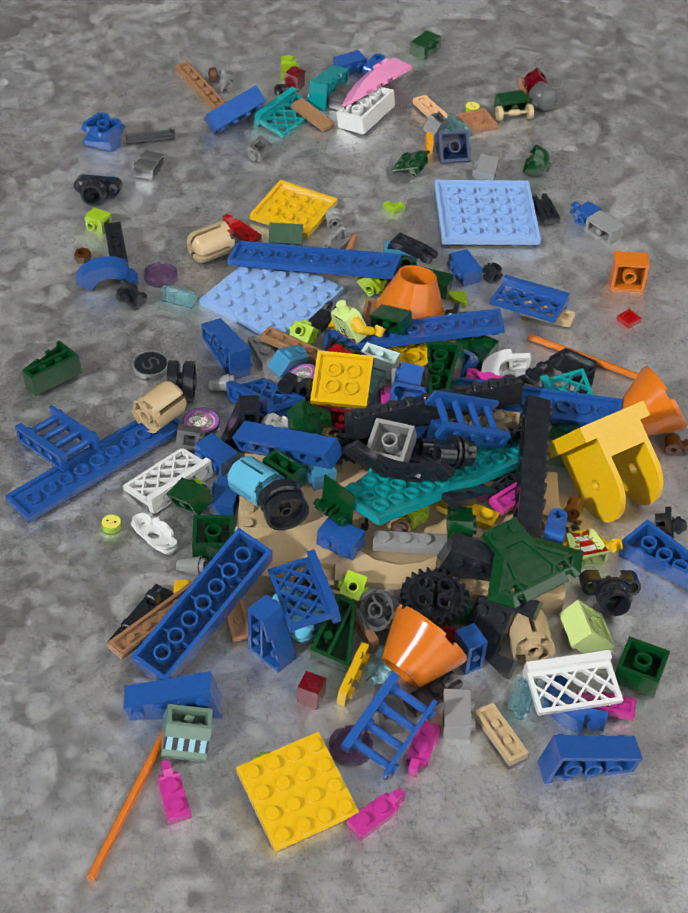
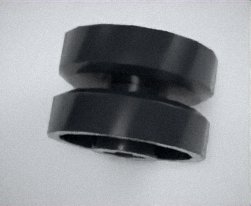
[166,360,197,401]
[258,479,309,531]

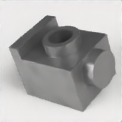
[247,135,273,162]
[175,423,205,450]

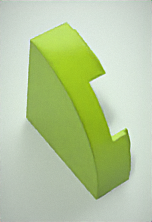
[383,201,406,215]
[448,291,467,307]

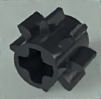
[482,262,503,283]

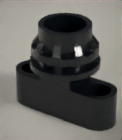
[73,174,123,206]
[415,435,477,469]
[579,570,641,616]

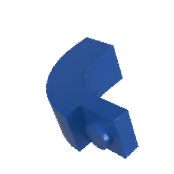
[75,256,139,291]
[543,675,608,734]

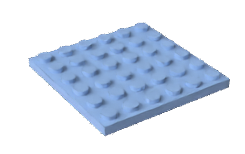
[434,180,541,245]
[199,266,344,335]

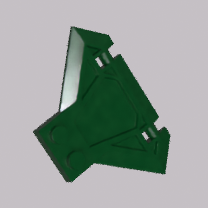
[481,517,583,609]

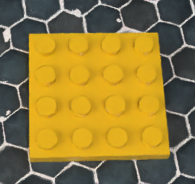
[250,180,338,239]
[235,732,359,854]

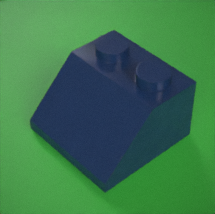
[435,130,471,163]

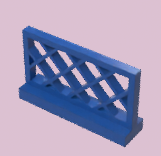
[489,274,570,324]
[226,378,305,418]
[267,549,341,632]

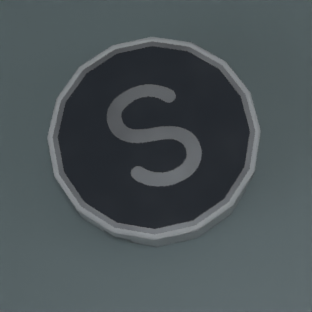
[132,351,168,380]

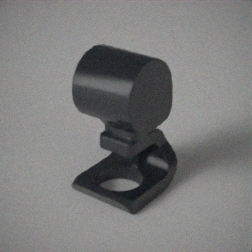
[277,372,313,402]

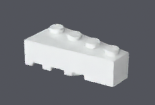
[337,87,395,134]

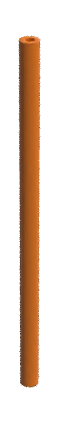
[527,333,638,380]
[86,730,162,882]

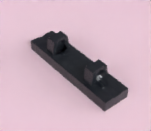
[104,222,129,268]
[108,584,173,641]

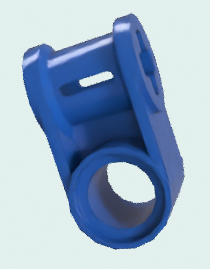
[362,53,385,75]
[543,508,568,545]

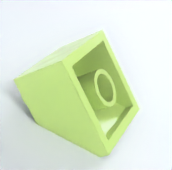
[559,600,616,653]

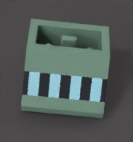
[161,704,213,762]

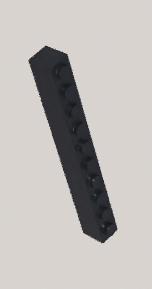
[344,374,523,441]
[513,394,553,539]

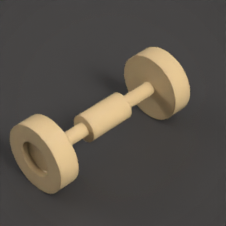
[495,104,534,121]

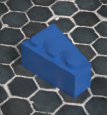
[248,594,296,673]

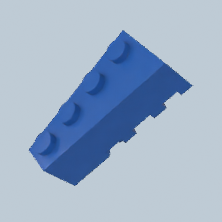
[204,85,266,134]
[201,318,252,380]
[618,519,688,589]
[124,671,222,720]
[538,734,643,784]

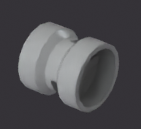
[325,208,343,231]

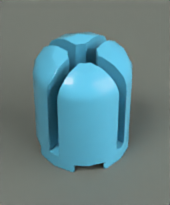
[227,456,284,508]
[272,586,325,644]

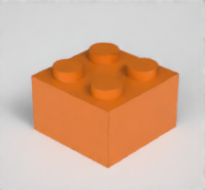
[609,251,650,292]

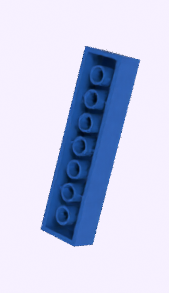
[131,527,273,681]

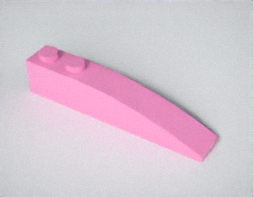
[342,58,413,107]

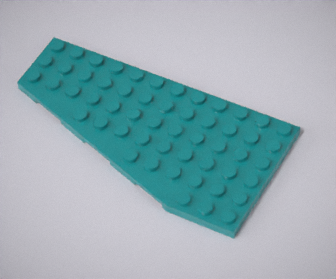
[344,418,520,526]

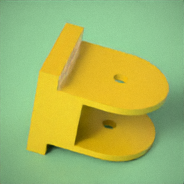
[547,400,664,522]

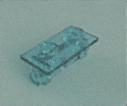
[446,114,473,137]
[160,285,199,309]
[365,643,391,684]
[507,675,538,720]

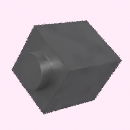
[422,112,450,138]

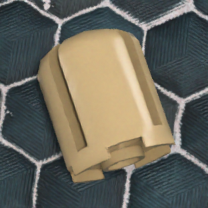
[187,221,235,264]
[131,381,187,433]
[507,610,556,667]

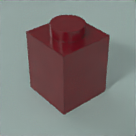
[285,66,305,93]
[297,671,326,710]

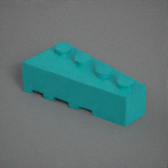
[308,65,349,111]

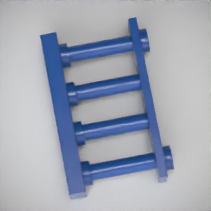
[425,390,511,449]
[15,405,100,472]
[340,671,437,780]

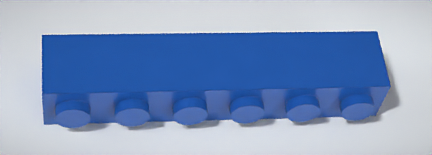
[232,421,343,469]

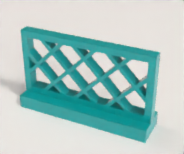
[253,86,319,138]
[540,368,594,432]

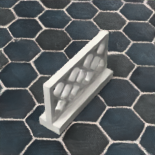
[123,448,214,515]
[522,650,623,716]

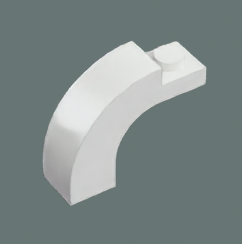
[481,349,531,376]

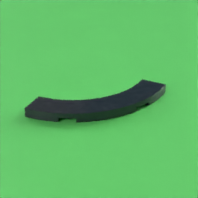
[343,440,456,482]

